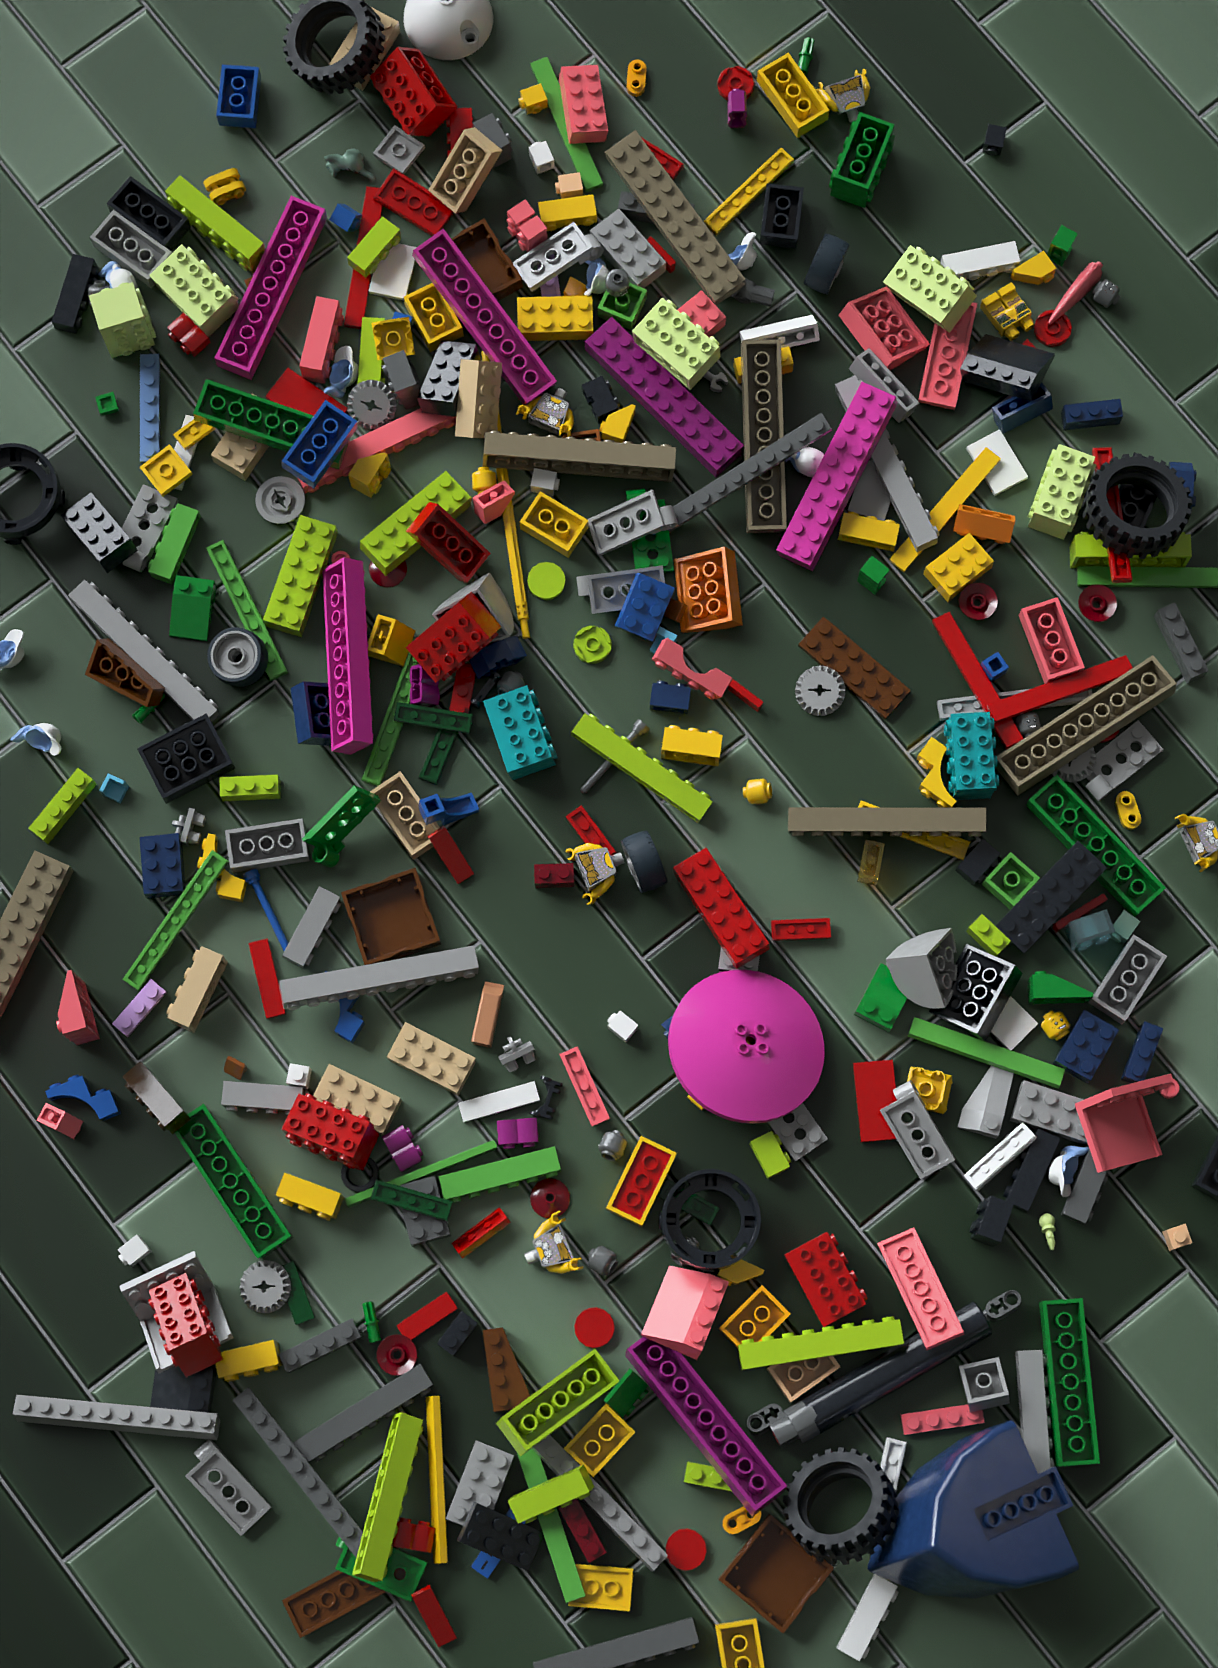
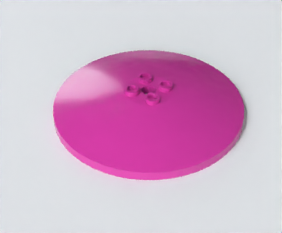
[668,970,825,1123]

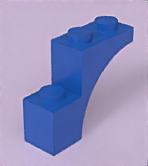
[419,792,479,826]
[325,971,365,1044]
[45,1075,121,1121]

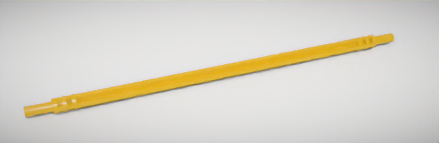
[481,351,530,639]

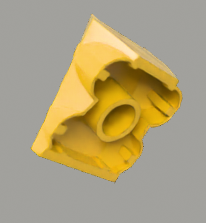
[372,317,415,360]
[907,1066,953,1114]

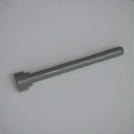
[581,719,650,793]

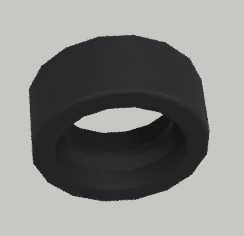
[341,1157,380,1193]

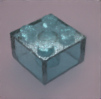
[1064,909,1115,952]

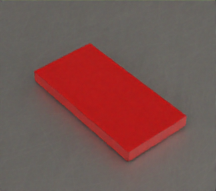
[373,168,454,236]
[265,368,348,416]
[853,1060,897,1142]

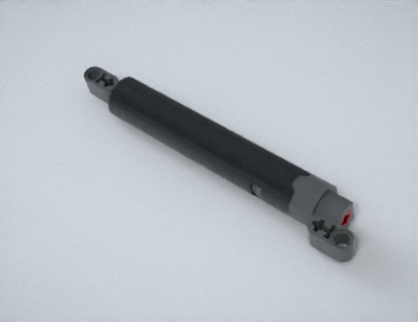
[747,1290,1021,1449]

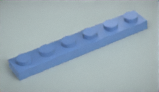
[140,354,160,464]

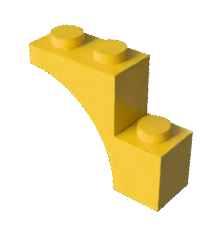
[916,737,956,808]
[197,833,247,903]

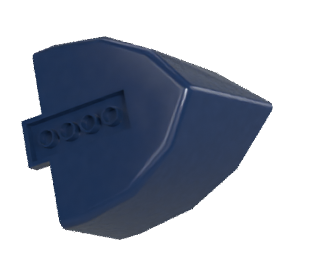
[868,1420,1079,1598]

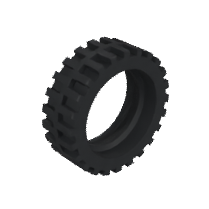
[283,0,385,95]
[1082,453,1192,559]
[782,1447,899,1565]

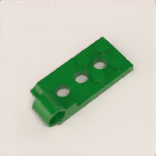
[626,489,674,573]
[302,785,381,867]
[335,1537,427,1602]

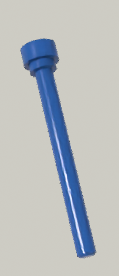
[243,868,289,951]

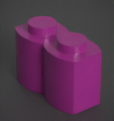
[727,89,747,128]
[410,664,440,707]
[497,1118,539,1149]
[382,1125,424,1173]

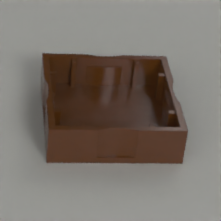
[452,219,523,322]
[341,867,441,965]
[718,1514,834,1633]

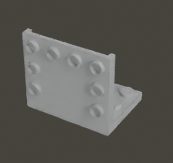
[120,1251,233,1373]

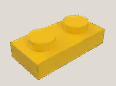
[173,419,216,451]

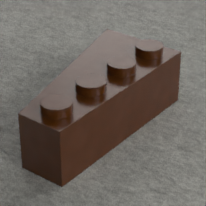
[85,638,165,707]
[483,1327,530,1412]

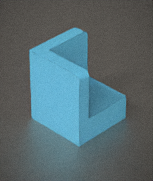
[650,627,677,654]
[99,773,129,803]

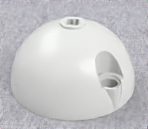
[404,0,493,60]

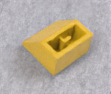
[348,452,391,498]
[368,614,416,666]

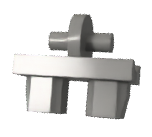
[172,808,206,846]
[498,1037,535,1072]

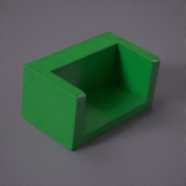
[1047,225,1077,266]
[857,556,889,595]

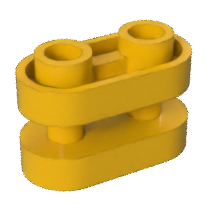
[203,168,246,205]

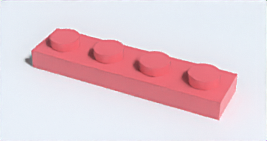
[559,1046,610,1127]
[901,1404,985,1435]

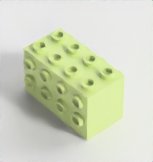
[149,244,239,337]
[883,245,977,333]
[89,282,156,358]
[632,298,721,390]
[1028,444,1096,540]

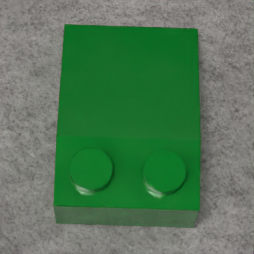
[169,575,217,641]
[854,963,907,1033]
[1027,971,1093,1004]
[603,1368,649,1418]

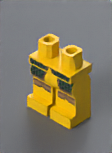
[980,282,1034,341]

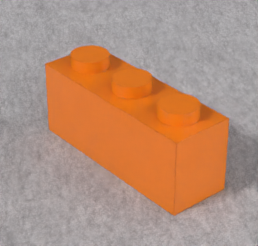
[954,504,1015,544]

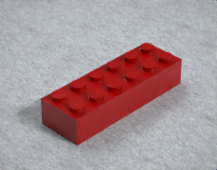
[673,847,769,970]

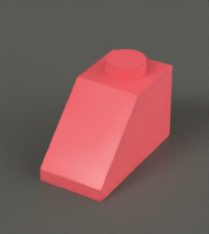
[473,481,515,524]
[36,1103,83,1139]

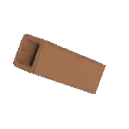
[471,981,504,1048]

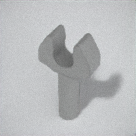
[703,371,728,392]

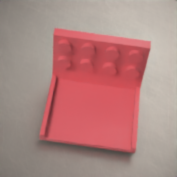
[1075,1074,1173,1173]

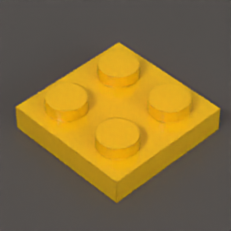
[140,444,193,497]

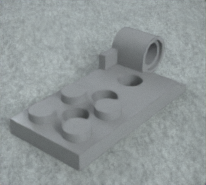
[512,222,604,292]
[122,484,178,572]
[587,490,678,555]
[576,565,665,614]
[1086,720,1163,801]
[880,1080,955,1179]
[767,1103,828,1162]
[185,1440,271,1536]

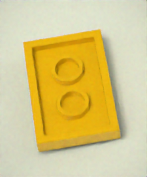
[568,1564,633,1611]

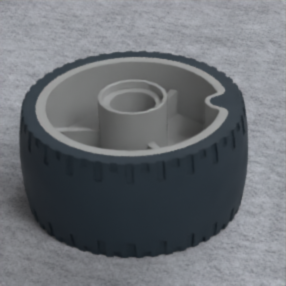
[803,234,850,294]
[207,627,268,687]
[621,830,667,893]

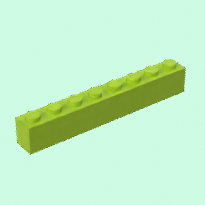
[571,713,713,823]
[738,1316,904,1370]
[352,1412,423,1582]

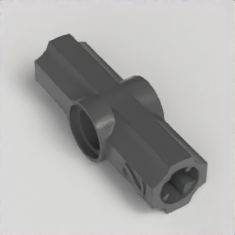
[730,279,775,307]

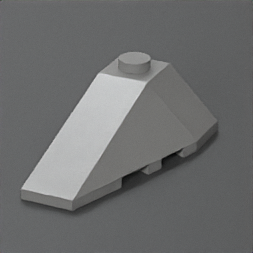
[957,1066,1014,1139]

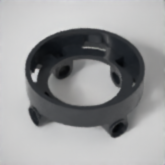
[0,443,65,545]
[659,1169,761,1274]

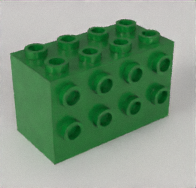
[828,112,895,208]

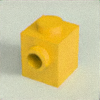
[518,83,548,115]

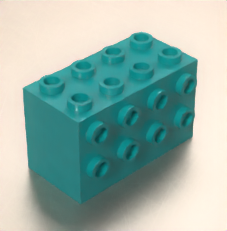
[483,685,558,780]
[944,712,999,800]

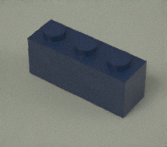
[992,382,1053,434]
[1061,399,1123,431]
[1121,1021,1163,1083]

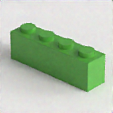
[148,503,201,585]

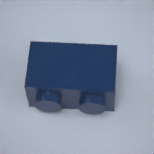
[649,681,691,715]

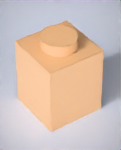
[555,172,583,199]
[1163,1224,1192,1251]

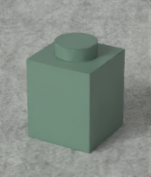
[1108,910,1140,943]

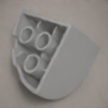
[432,572,514,642]
[886,928,957,1008]

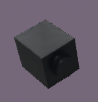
[982,124,1007,156]

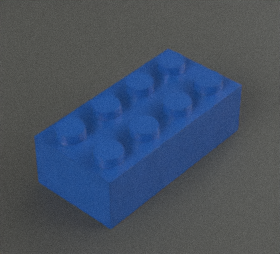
[281,400,358,489]

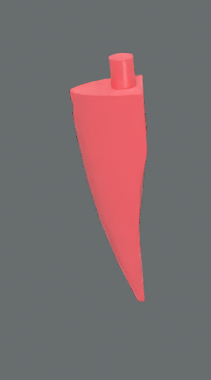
[1048,262,1103,325]

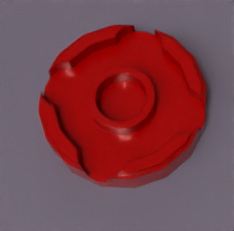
[718,66,754,101]
[1034,310,1072,347]
[574,1307,614,1348]
[665,1528,706,1570]

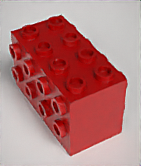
[370,47,457,136]
[405,591,501,683]
[282,1093,379,1171]
[785,1232,868,1327]
[148,1273,224,1377]

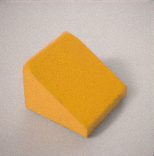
[564,277,588,296]

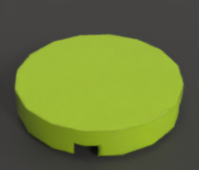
[527,562,566,600]
[573,626,611,664]

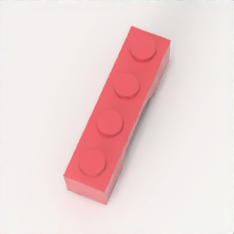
[651,638,732,700]

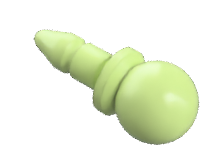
[1039,1213,1056,1250]

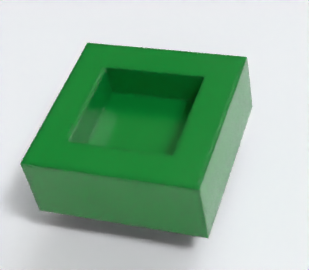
[95,392,119,416]

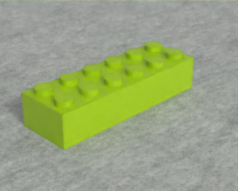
[165,175,266,274]
[360,471,471,576]
[263,515,338,637]
[1069,532,1192,568]
[496,1349,619,1457]

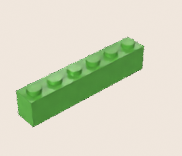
[438,1146,561,1203]

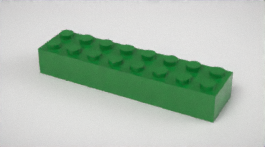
[193,379,350,470]
[1026,775,1166,917]
[175,1103,293,1260]
[1039,1298,1100,1467]

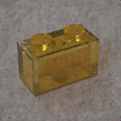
[857,840,885,886]

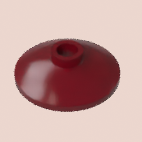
[369,561,407,587]
[959,583,998,620]
[1078,585,1117,622]
[530,1178,570,1219]
[377,1334,417,1375]

